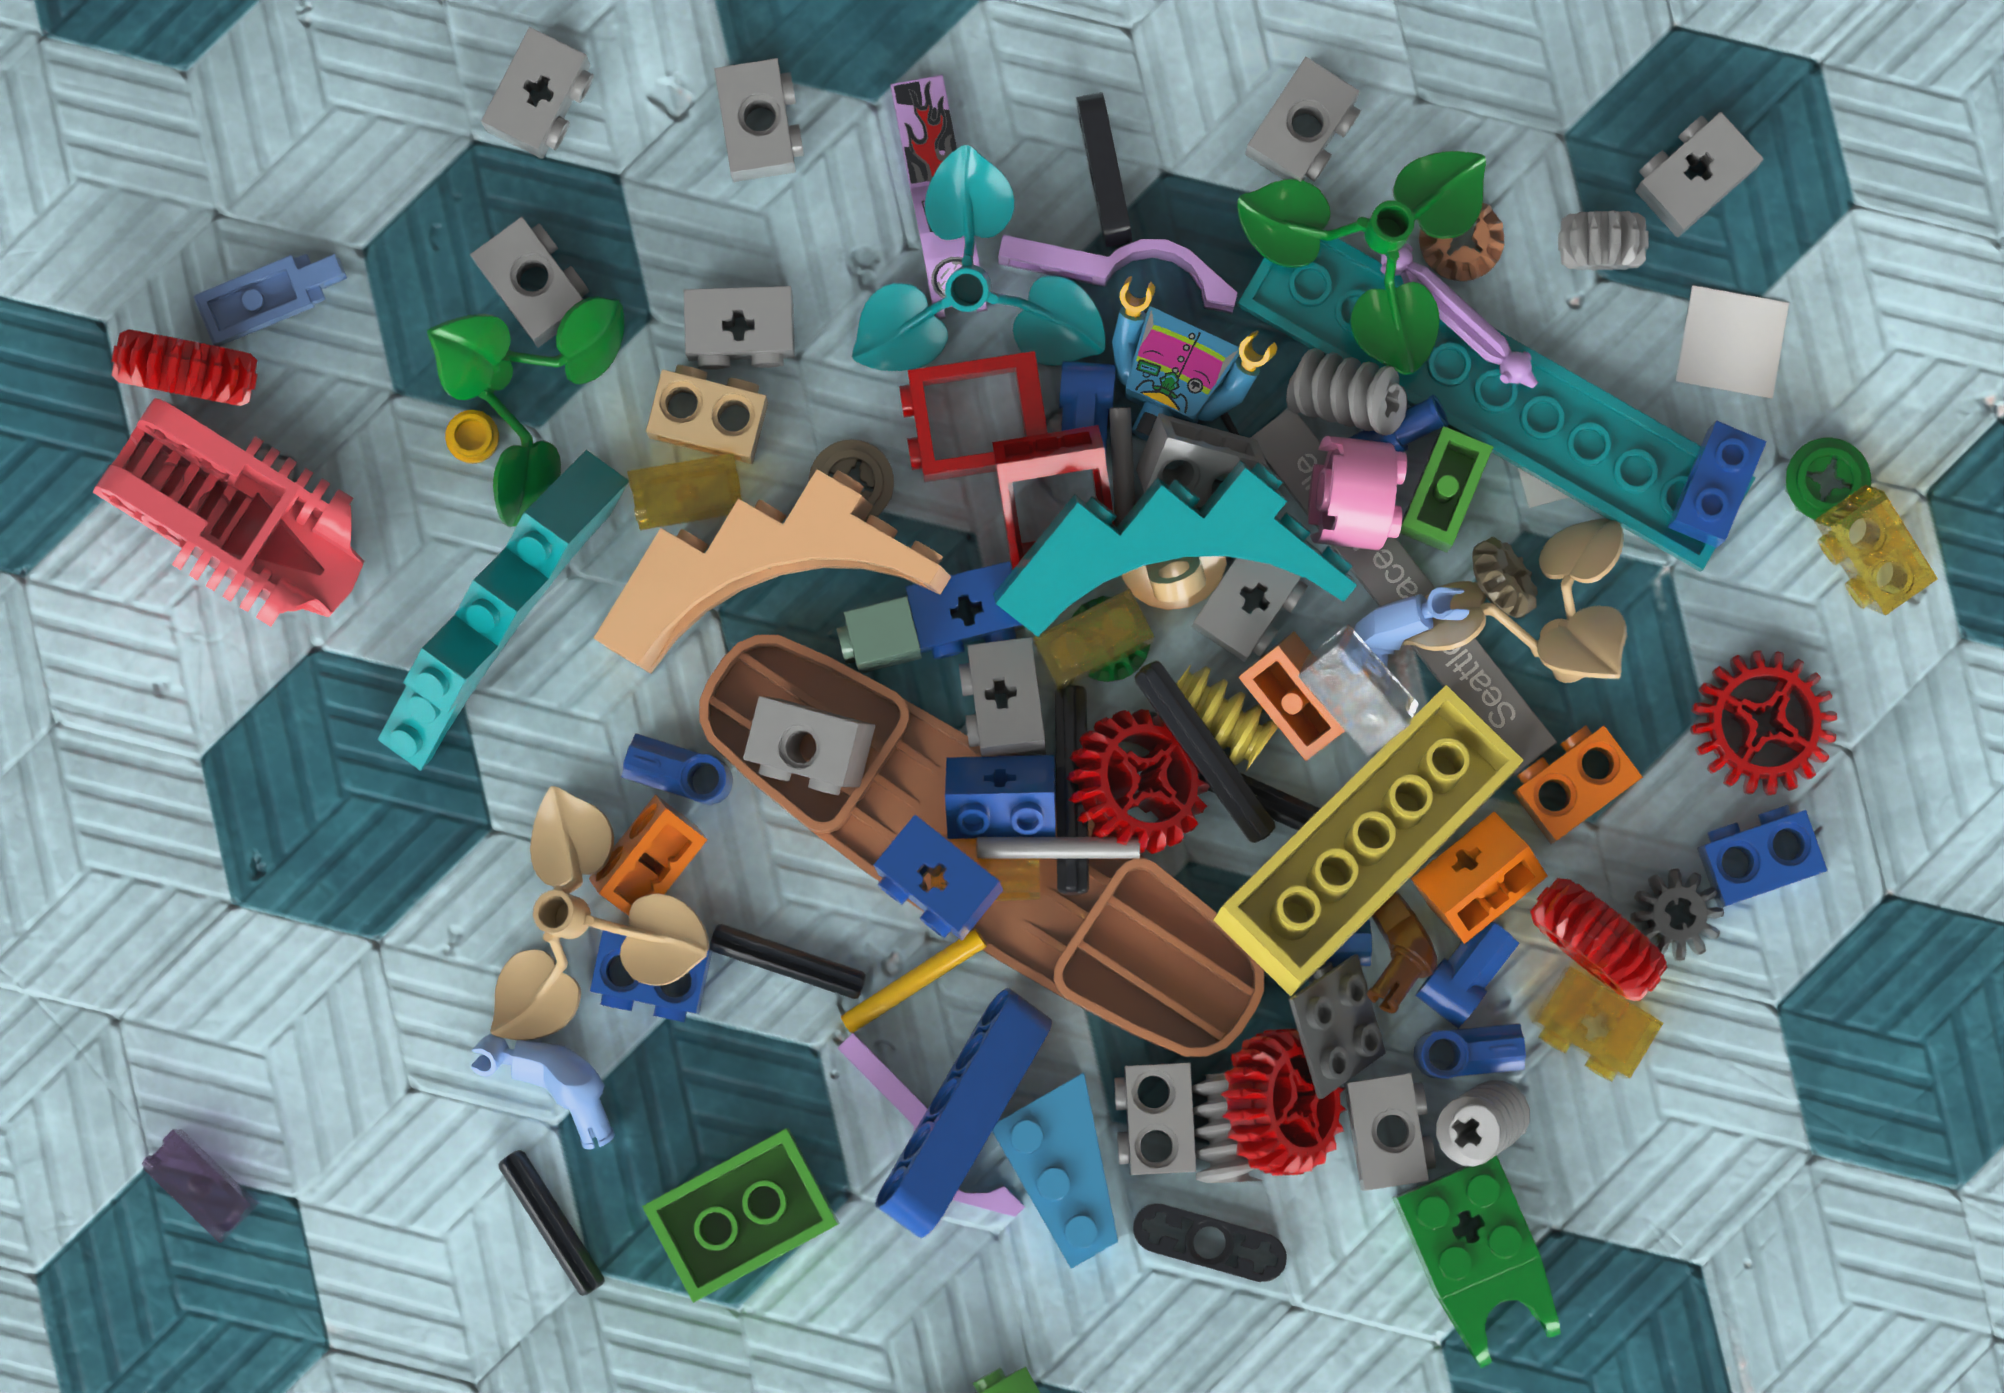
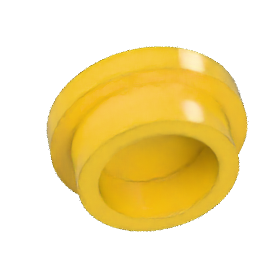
[445,410,499,464]

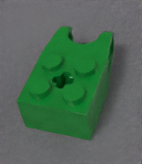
[1392,1155,1561,1368]

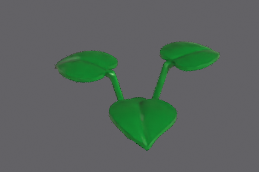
[1237,151,1486,375]
[427,296,624,528]

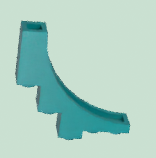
[377,450,629,771]
[993,460,1357,637]

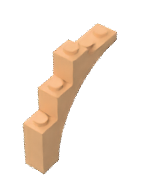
[594,469,951,674]

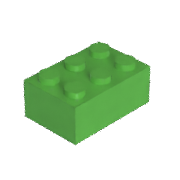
[642,1128,840,1303]

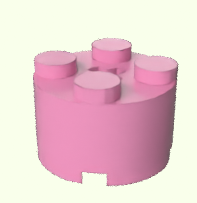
[1308,436,1407,550]

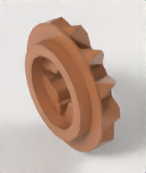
[1419,203,1505,281]

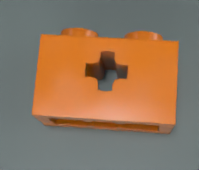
[1411,811,1548,944]

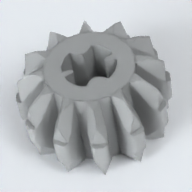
[1558,211,1649,271]

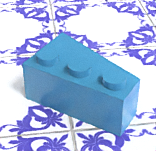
[992,1072,1118,1269]

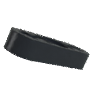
[1076,92,1132,247]
[1133,1203,1287,1282]

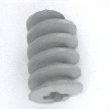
[1286,348,1407,436]
[1192,1073,1263,1183]
[1436,1080,1530,1166]

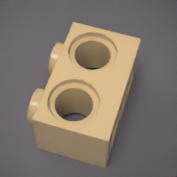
[646,365,768,464]

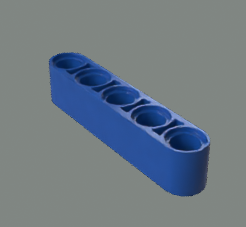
[875,988,1052,1238]

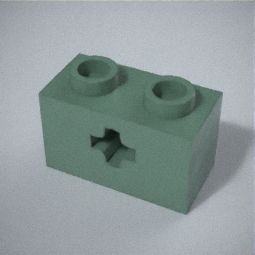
[836,596,922,674]

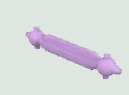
[1379,244,1538,389]

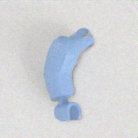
[1349,587,1469,702]
[471,1034,615,1149]

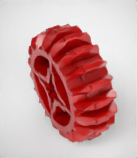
[111,329,258,406]
[1690,650,1837,796]
[1066,709,1210,854]
[1530,878,1668,1001]
[1220,1029,1347,1176]

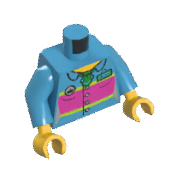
[1112,276,1277,441]

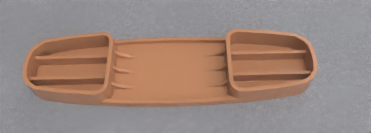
[699,635,1264,1057]

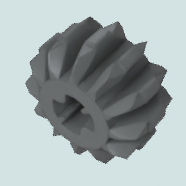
[1630,869,1724,961]

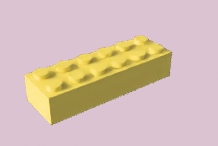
[1214,685,1524,996]

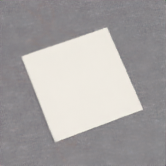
[1676,285,1789,399]

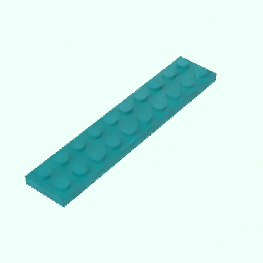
[1237,239,1756,572]

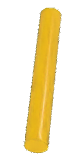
[841,928,987,1034]

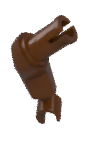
[1366,891,1438,1014]

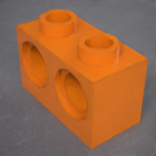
[1512,725,1643,844]
[589,794,708,916]

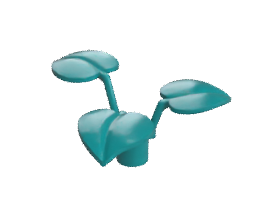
[852,145,1106,371]

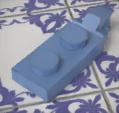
[193,254,347,347]

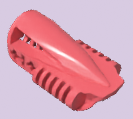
[93,398,365,627]

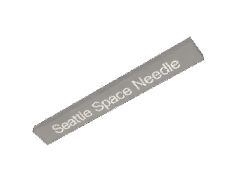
[1251,409,1557,776]

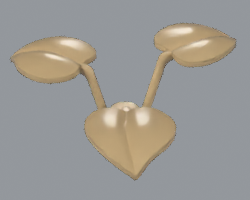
[1402,519,1627,683]
[490,786,709,1041]

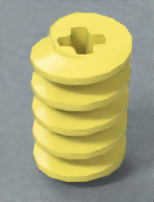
[1176,665,1278,771]

